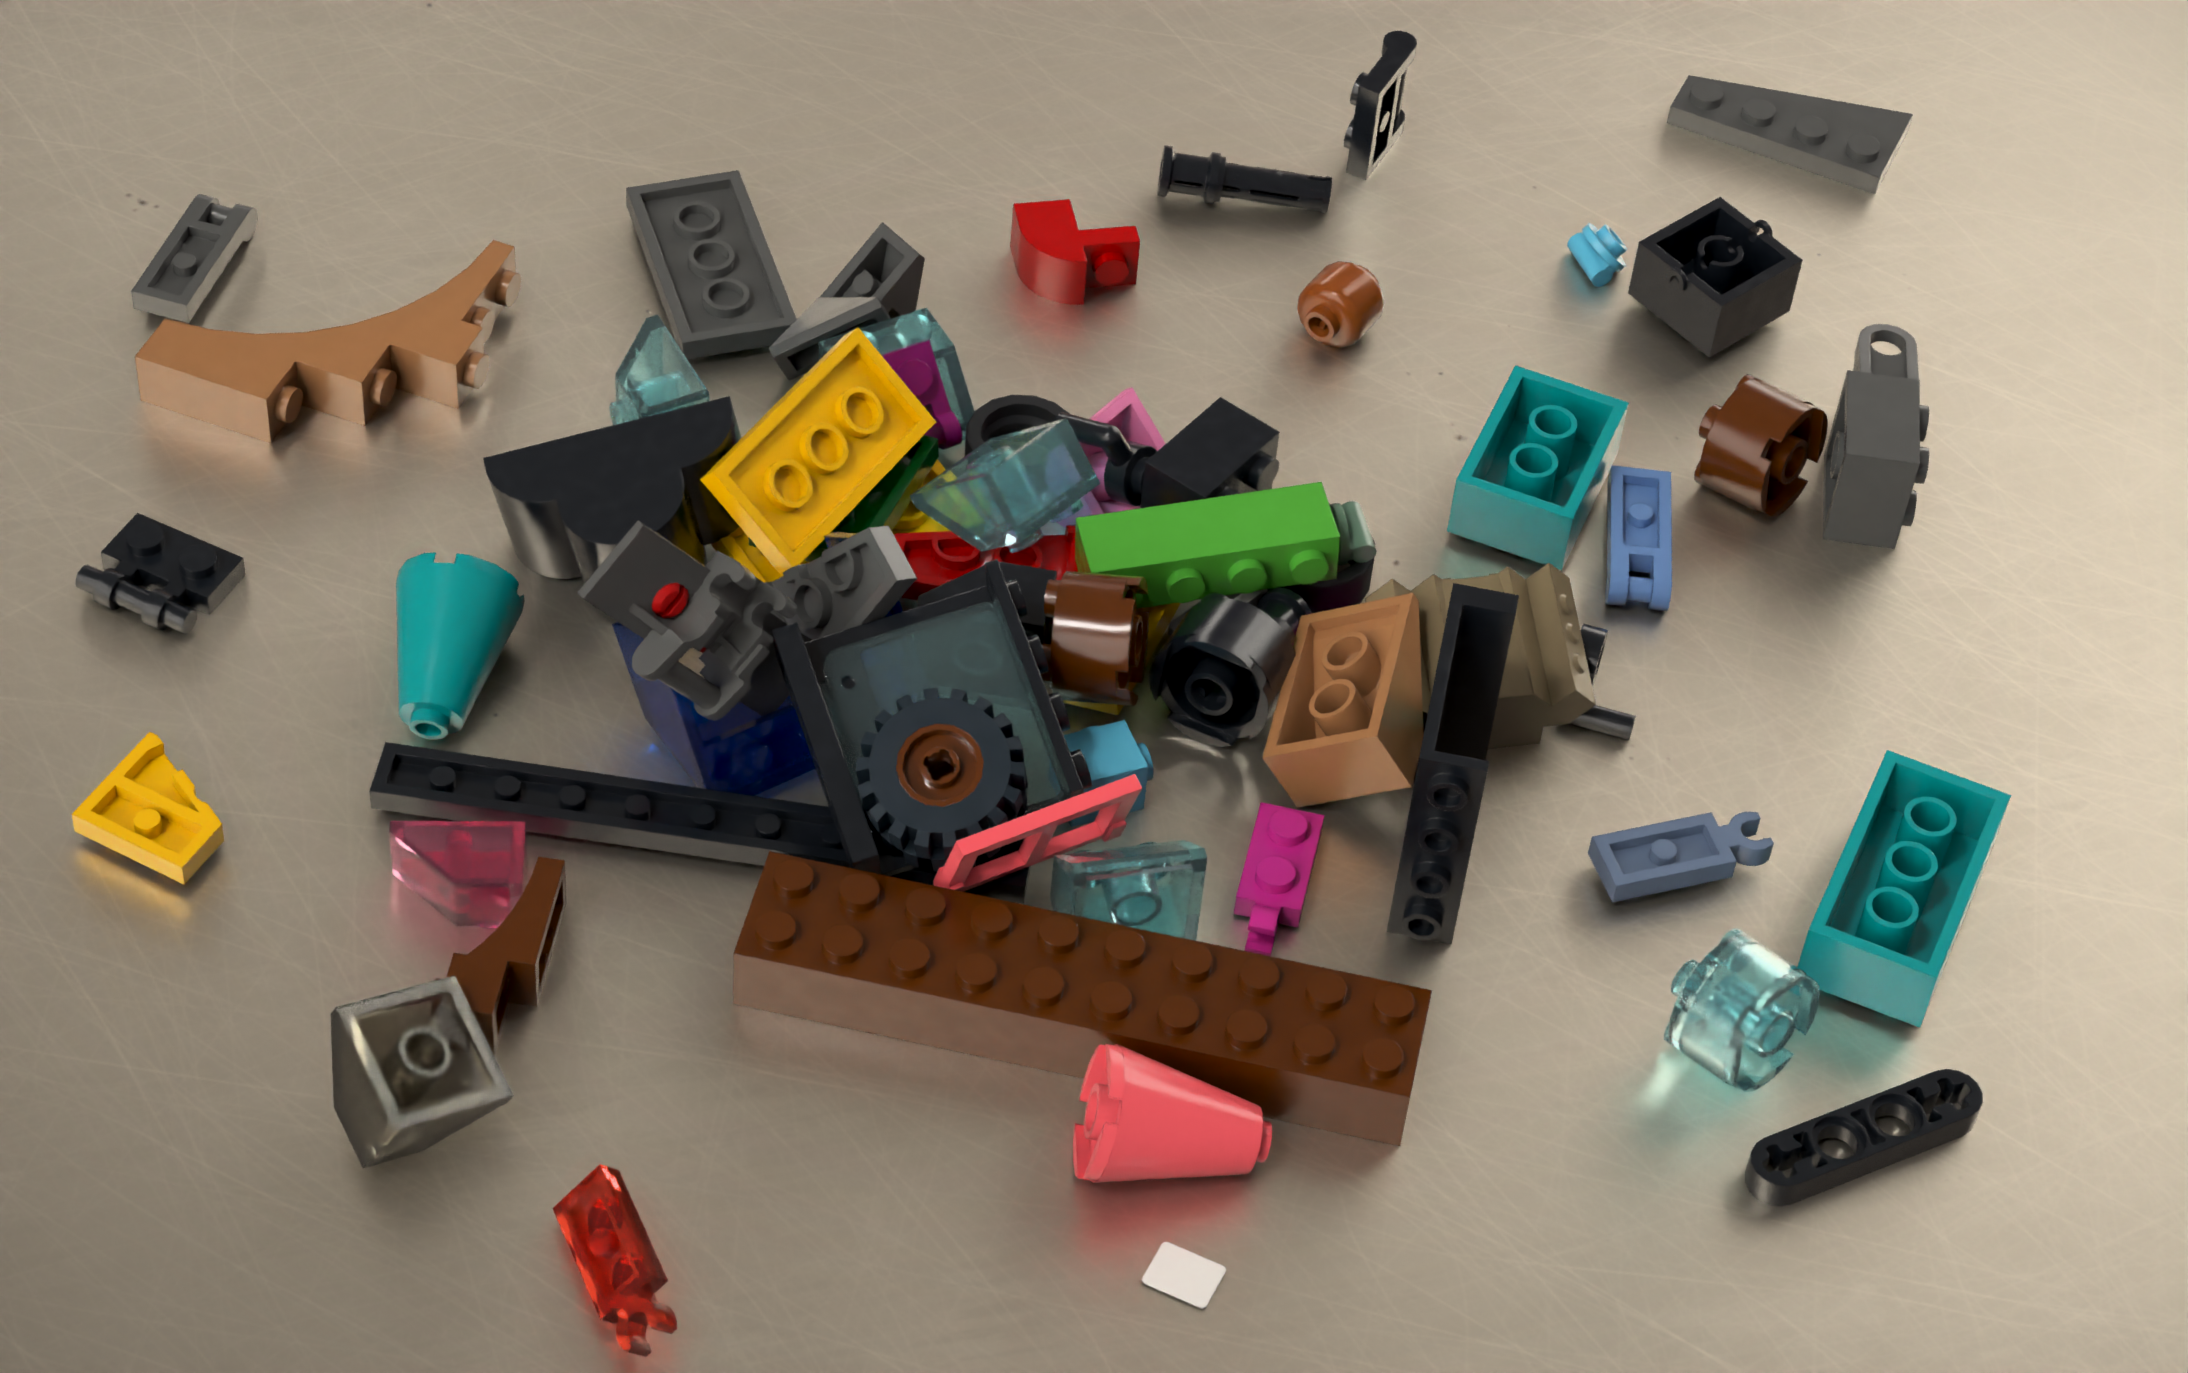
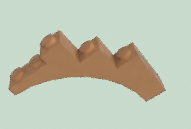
[135,240,521,443]

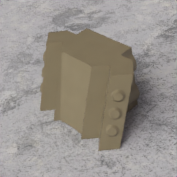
[1365,563,1596,749]

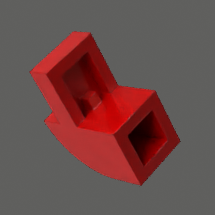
[1010,199,1140,305]

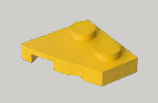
[72,732,224,885]

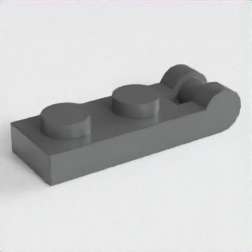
[131,194,258,323]

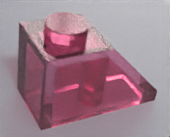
[389,821,528,928]

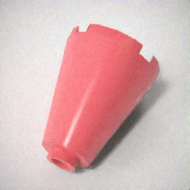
[1073,1044,1272,1183]

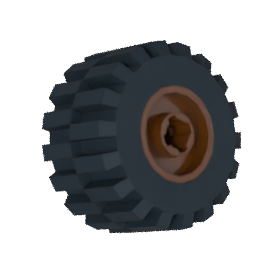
[856,687,1028,871]

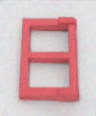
[933,774,1142,892]

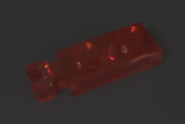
[552,1164,677,1357]

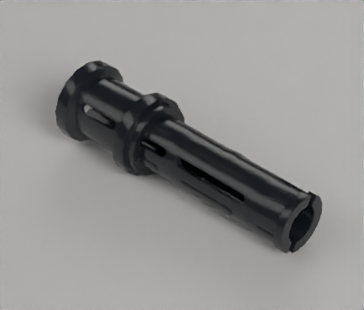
[1157,145,1332,213]

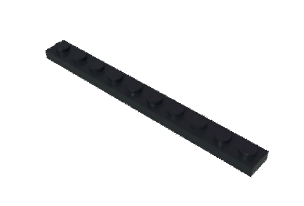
[369,742,1031,904]

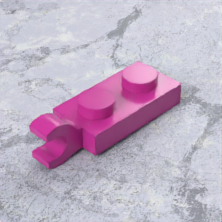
[1234,802,1325,956]

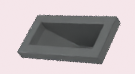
[769,297,897,381]

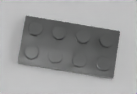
[626,170,797,360]

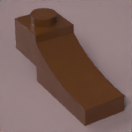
[429,856,567,1057]

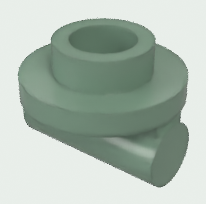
[1329,501,1377,565]

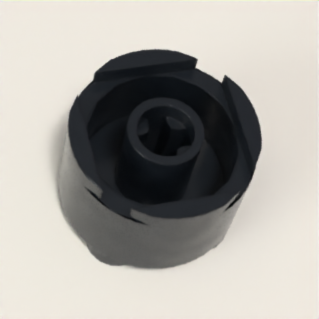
[1149,593,1296,747]

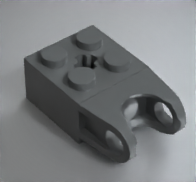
[1823,324,1929,549]

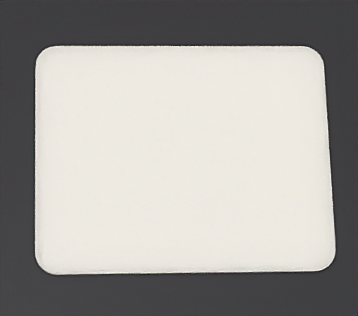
[1142,1242,1226,1309]

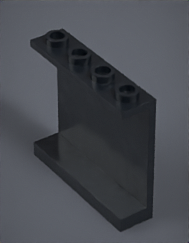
[1387,583,1519,944]

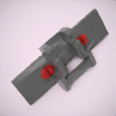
[577,520,812,721]

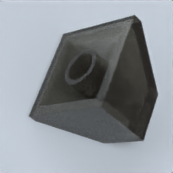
[331,975,514,1169]

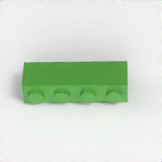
[1075,482,1340,609]

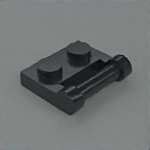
[1344,31,1417,180]

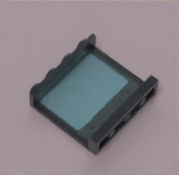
[772,559,1092,876]

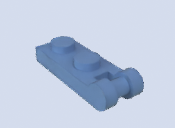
[1605,465,1672,611]

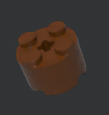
[1694,374,1828,516]
[1041,571,1149,706]

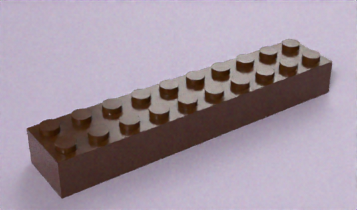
[733,851,1432,1146]

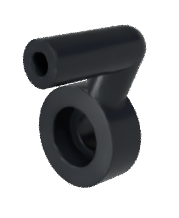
[1053,412,1157,506]
[1569,623,1636,740]

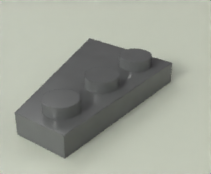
[765,526,917,640]

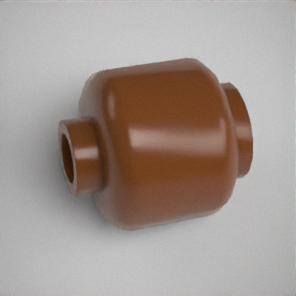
[1297,261,1384,349]

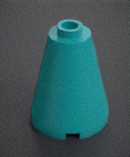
[396,552,525,740]

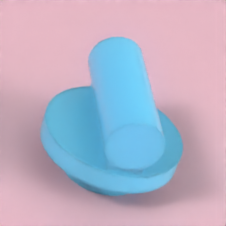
[1567,223,1627,287]

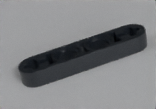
[1745,1069,1983,1206]

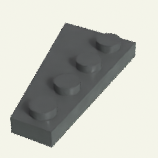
[1667,75,1913,194]

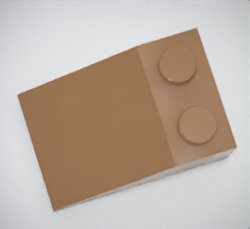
[1262,593,1424,808]

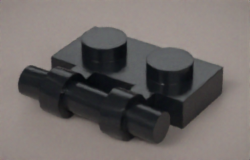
[75,513,245,634]

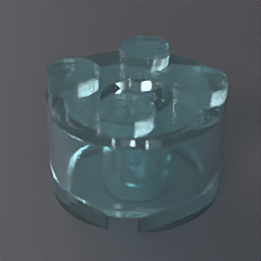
[1664,928,1820,1092]

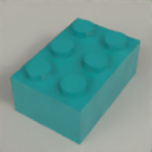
[1447,365,1629,570]

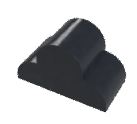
[483,396,741,584]

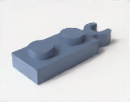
[1588,812,1774,902]

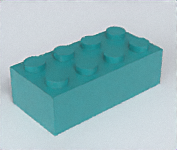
[1793,750,2011,1028]

